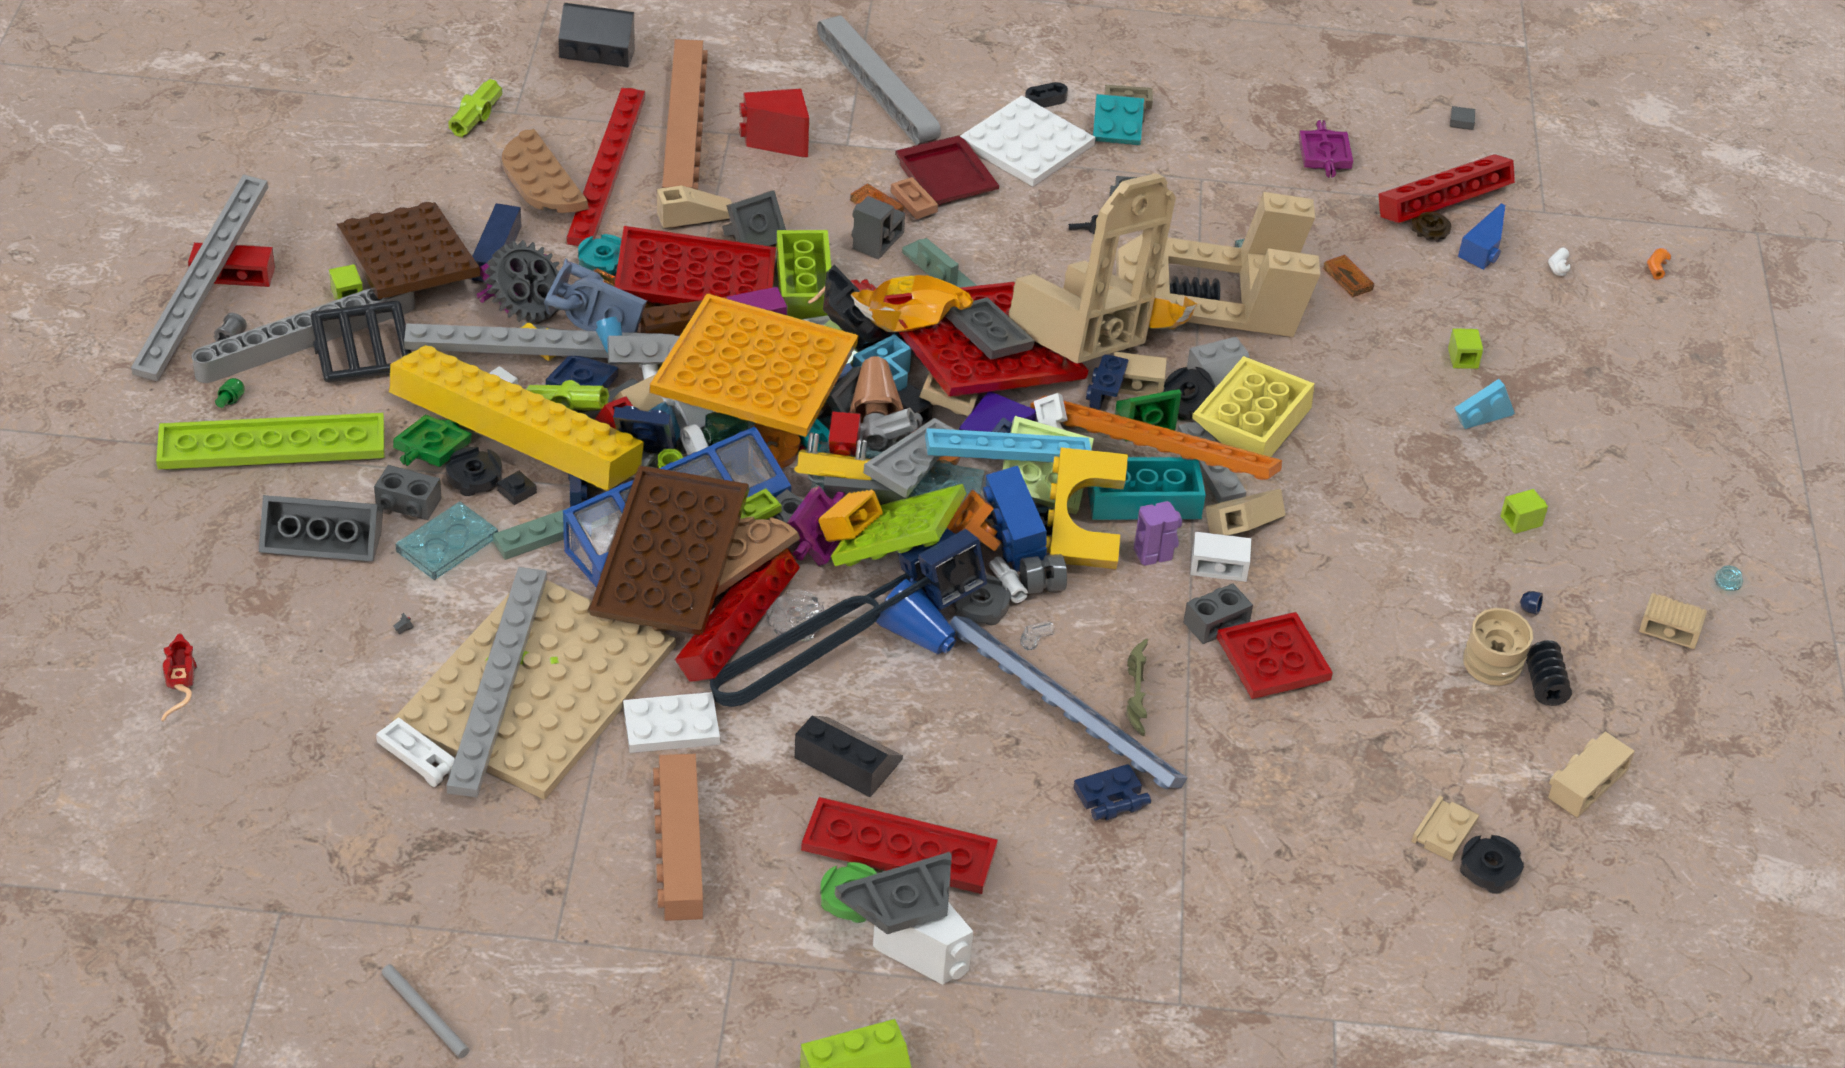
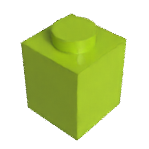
[329,264,363,300]
[1448,328,1483,369]
[1500,489,1548,534]

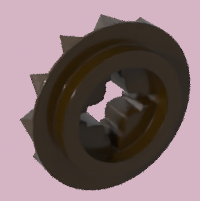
[1411,212,1451,241]

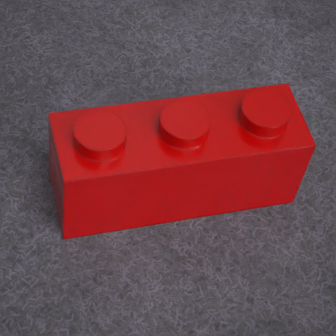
[188,242,275,287]

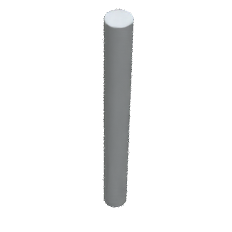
[382,964,469,1058]

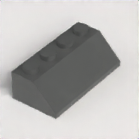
[259,495,384,561]

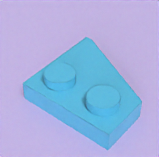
[1454,379,1515,429]

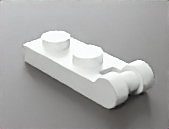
[376,717,455,787]

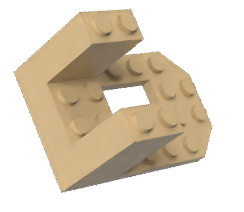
[1009,173,1176,363]
[1116,192,1320,337]

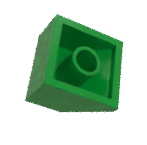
[1115,389,1181,442]

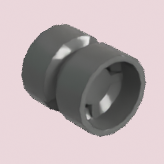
[1019,554,1067,595]

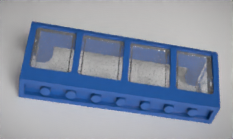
[563,426,791,588]

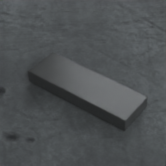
[824,477,909,505]

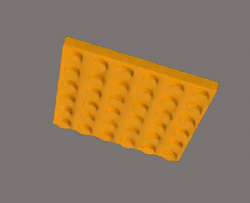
[649,294,858,437]

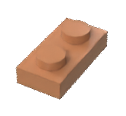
[890,177,938,219]

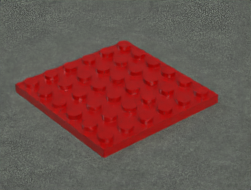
[883,282,1089,397]

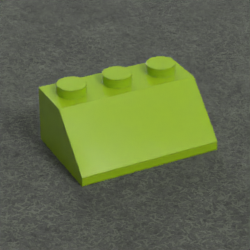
[800,1019,911,1068]

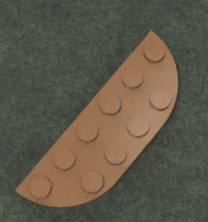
[502,129,588,213]
[652,517,800,633]

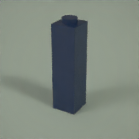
[472,203,522,282]

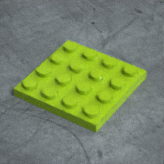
[831,484,967,566]

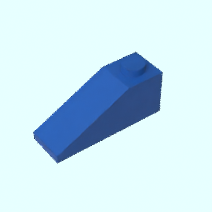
[1458,203,1505,270]

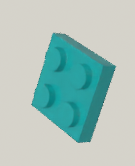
[1093,94,1144,145]

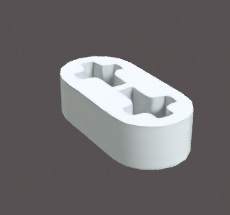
[680,424,716,476]

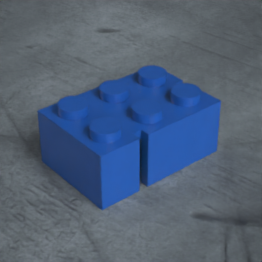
[983,465,1047,572]

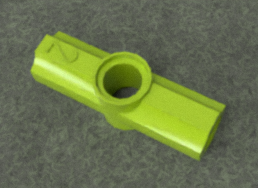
[448,79,503,137]
[526,380,609,410]

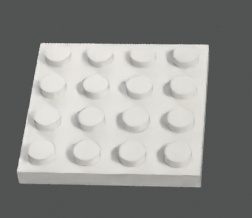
[960,96,1095,187]

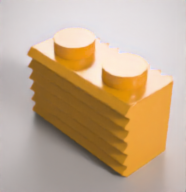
[818,489,883,542]

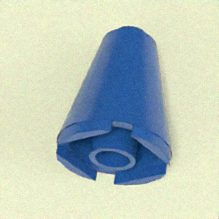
[876,578,956,655]

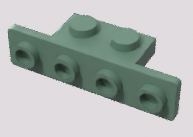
[902,238,977,288]

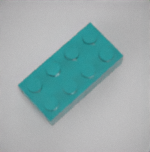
[1087,457,1206,520]

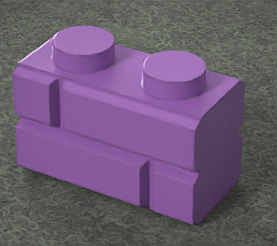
[1133,501,1182,566]

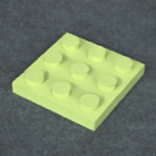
[1002,416,1094,514]

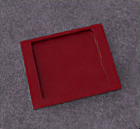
[895,135,999,204]

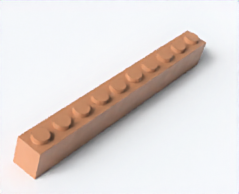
[662,39,708,190]

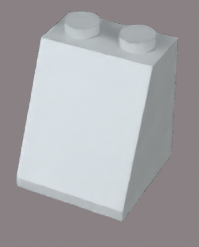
[873,903,973,985]

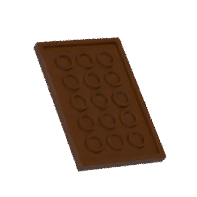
[337,202,480,299]
[589,465,750,635]

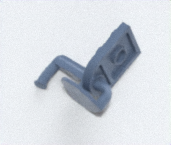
[544,258,647,333]

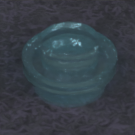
[1714,565,1743,591]

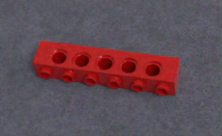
[1378,154,1515,223]
[675,548,800,682]

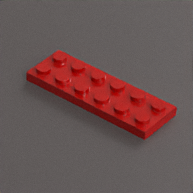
[801,797,998,894]

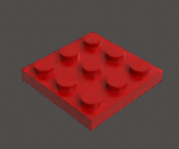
[1216,612,1333,699]

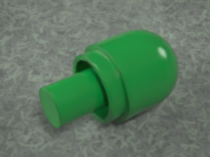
[215,378,245,408]

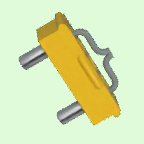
[794,433,873,483]

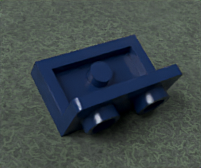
[1086,354,1129,410]

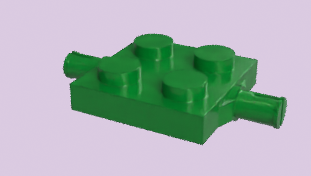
[393,414,471,467]

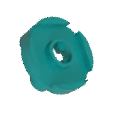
[578,234,622,278]

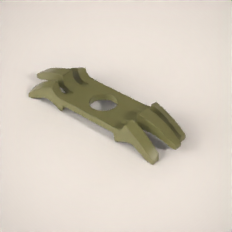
[1126,639,1148,736]

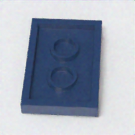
[613,406,678,454]

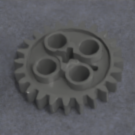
[485,240,560,323]

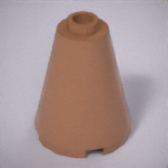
[849,356,904,423]

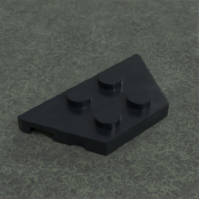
[823,264,903,348]

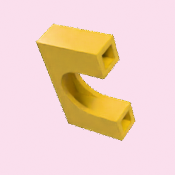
[1046,447,1128,569]

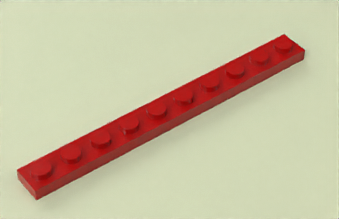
[567,88,645,246]

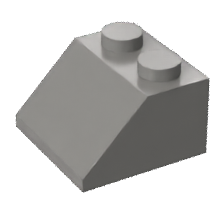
[1187,337,1250,388]

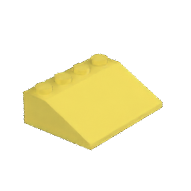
[1192,356,1314,457]

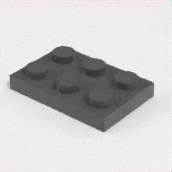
[945,298,1035,359]

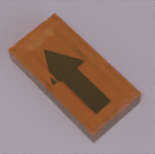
[1323,255,1374,297]

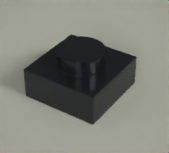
[497,470,537,505]

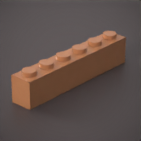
[653,754,703,921]

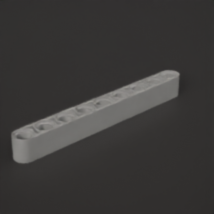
[817,15,941,144]
[192,288,415,383]

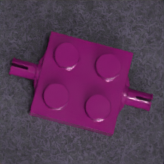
[1298,120,1353,178]
[787,486,845,566]

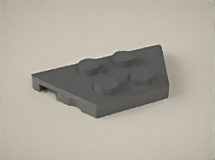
[835,852,952,935]

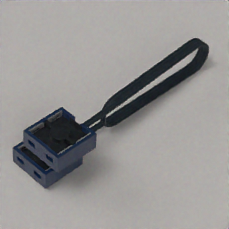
[710,528,988,707]

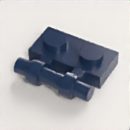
[1073,764,1151,821]

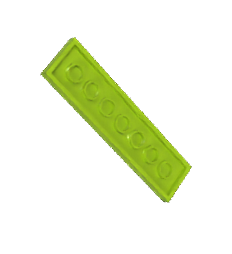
[156,412,385,469]

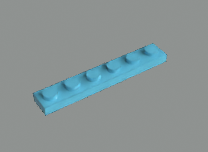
[925,428,1092,462]

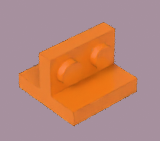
[947,489,1002,551]

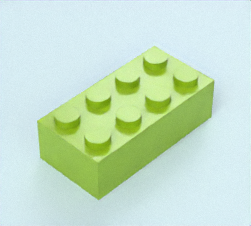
[776,230,831,320]

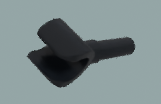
[1068,215,1098,234]

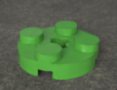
[820,862,878,923]

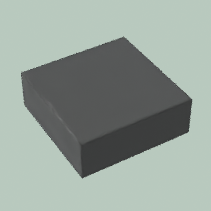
[1450,106,1475,130]

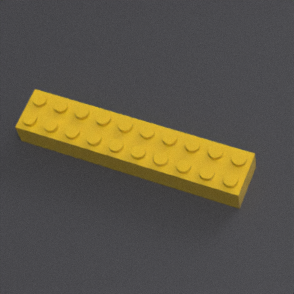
[389,345,644,491]

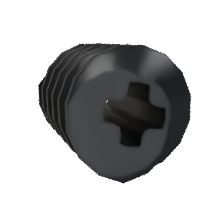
[1169,276,1221,301]
[1526,640,1572,706]

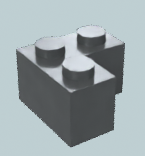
[851,196,905,259]

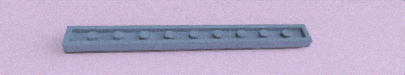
[950,616,1187,789]

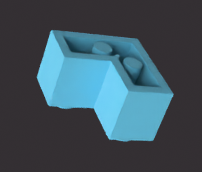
[853,334,911,391]

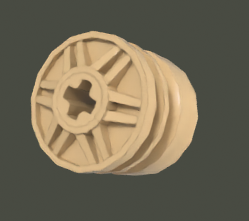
[1463,608,1533,686]

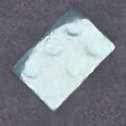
[395,501,498,580]

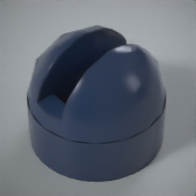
[1520,591,1543,615]

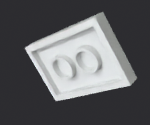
[623,692,720,753]

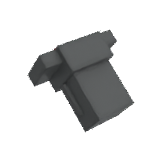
[393,613,414,634]

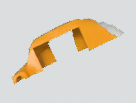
[851,275,974,332]
[1149,296,1197,329]

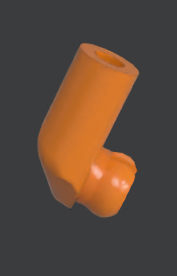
[1647,248,1671,280]

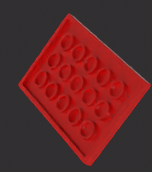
[614,226,776,305]

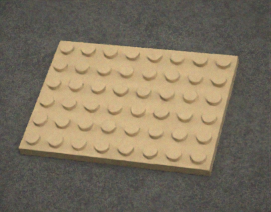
[392,580,676,800]

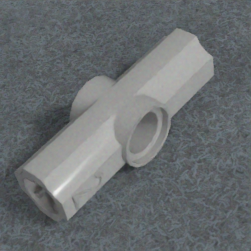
[859,408,918,450]

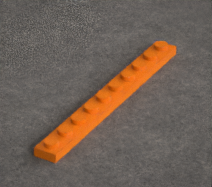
[1030,395,1282,480]

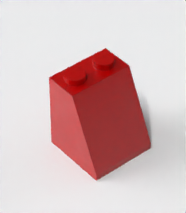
[739,88,810,158]

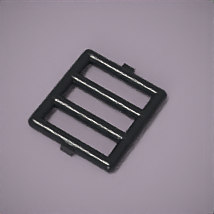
[311,301,412,383]

